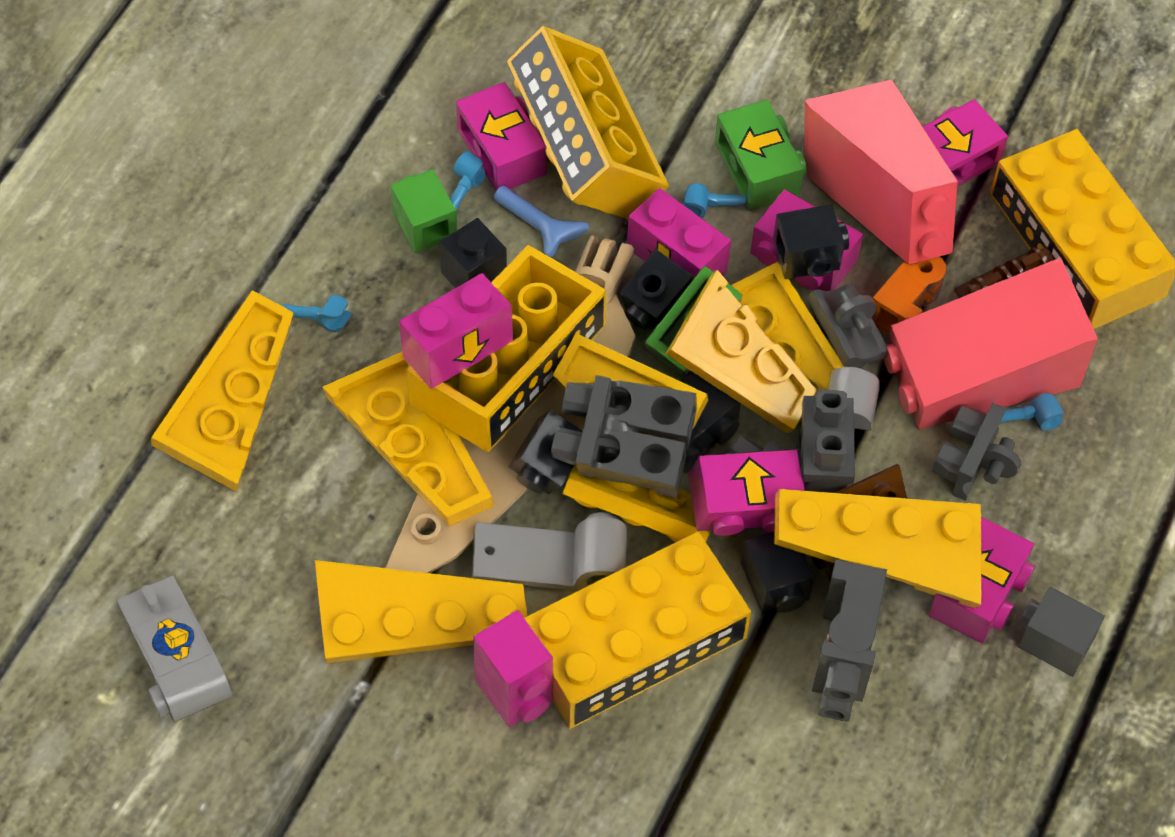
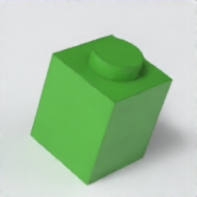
[390,169,457,253]

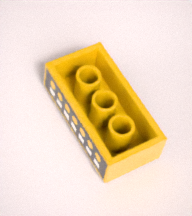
[507,26,670,219]
[990,129,1175,329]
[407,245,606,453]
[524,531,751,729]

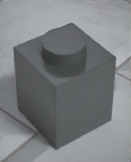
[1018,587,1105,677]

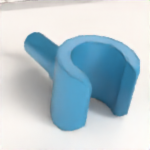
[450,151,485,210]
[682,183,746,218]
[283,295,352,332]
[1000,393,1064,430]

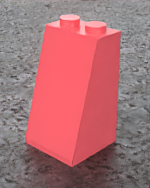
[804,79,958,264]
[884,258,1098,430]

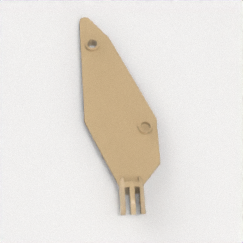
[385,235,636,573]

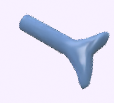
[494,185,589,258]

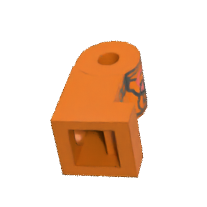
[871,256,946,336]

